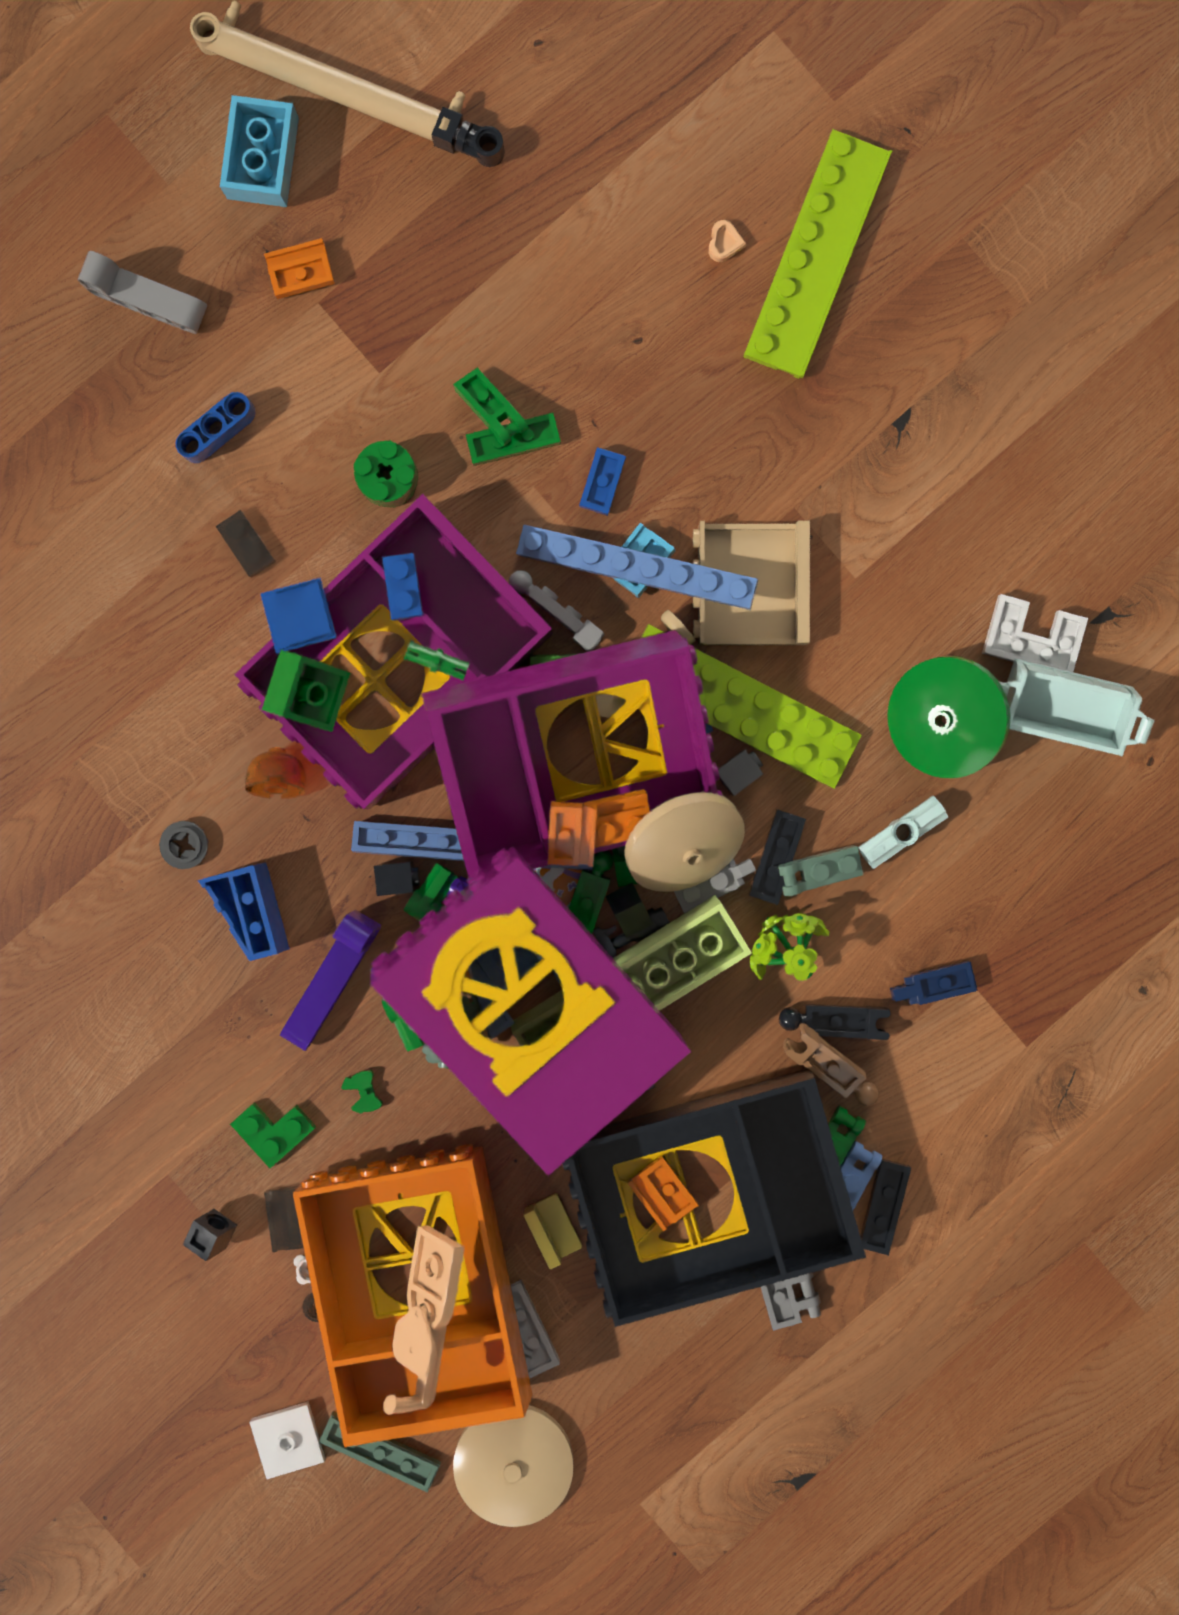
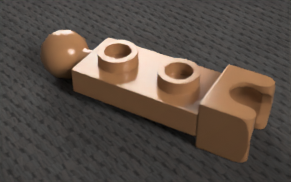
[783,1023,879,1106]

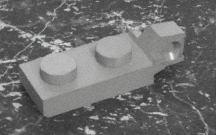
[674,859,756,913]

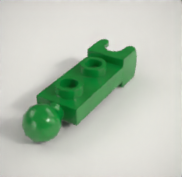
[569,850,614,934]

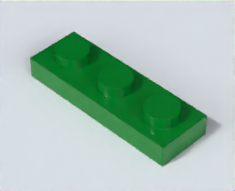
[466,413,561,466]

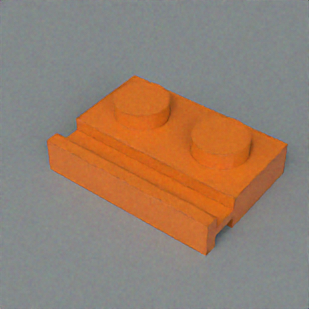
[264,238,335,299]
[584,789,650,848]
[548,802,597,867]
[627,1155,699,1231]

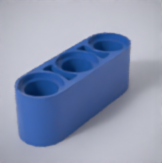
[175,392,256,463]

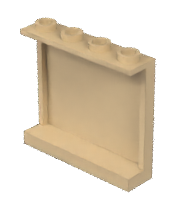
[693,521,810,645]

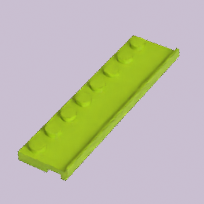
[743,129,892,379]

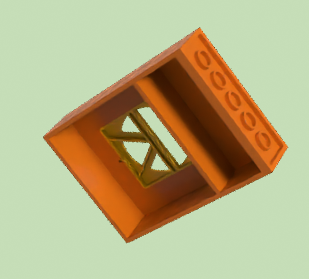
[293,1144,533,1447]

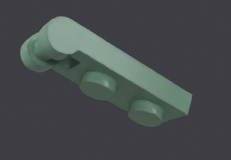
[778,845,863,896]

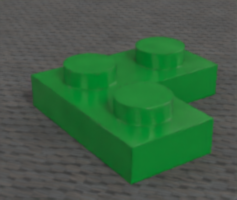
[230,1102,316,1169]

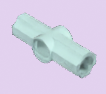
[858,796,948,869]

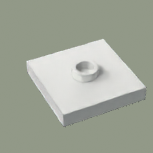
[250,1401,326,1479]

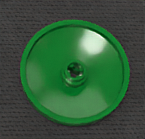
[887,656,1010,778]

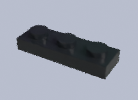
[748,810,806,905]
[860,1159,911,1256]

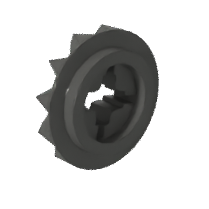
[159,821,209,869]

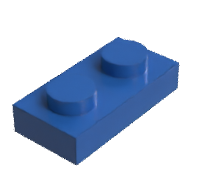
[579,447,626,516]
[382,553,423,621]

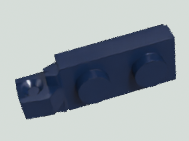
[889,961,978,1005]

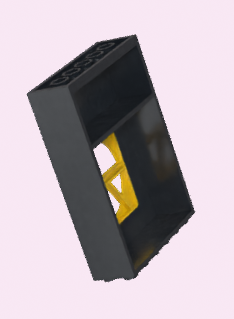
[562,1069,866,1327]

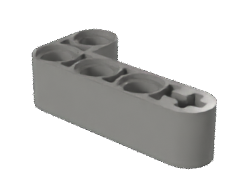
[77,251,208,334]

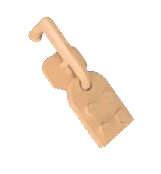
[383,1225,464,1415]

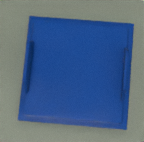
[260,578,337,654]

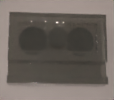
[264,1186,304,1252]

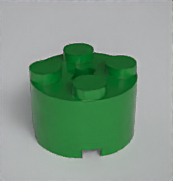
[354,440,418,508]

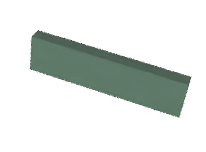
[319,1412,441,1493]

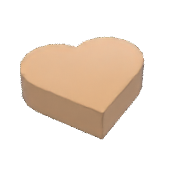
[708,220,746,262]

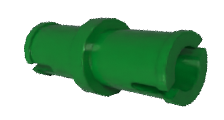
[404,641,470,681]

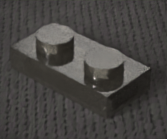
[216,510,276,578]

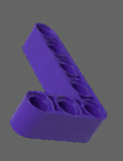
[279,910,382,1051]

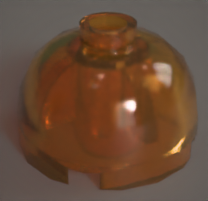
[245,747,306,799]

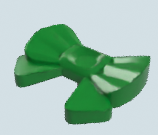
[341,1070,383,1114]

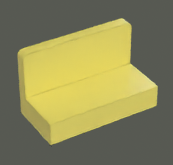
[523,1194,582,1270]

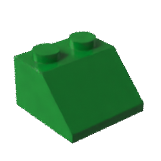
[262,650,351,732]

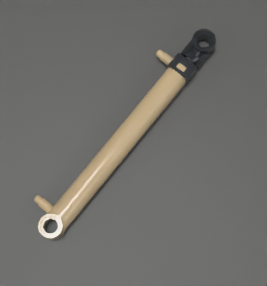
[190,1,505,167]

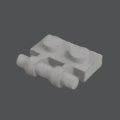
[761,1273,821,1331]

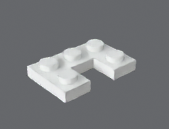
[982,594,1088,672]

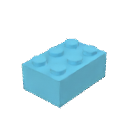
[220,95,299,207]

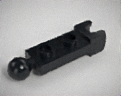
[778,1004,891,1040]

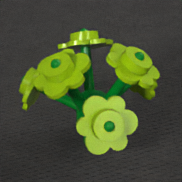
[750,913,830,981]

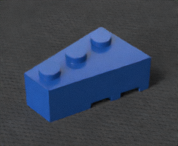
[198,862,290,961]

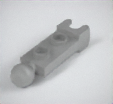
[509,570,604,652]

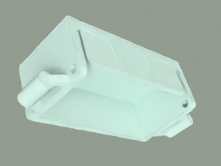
[999,659,1154,756]

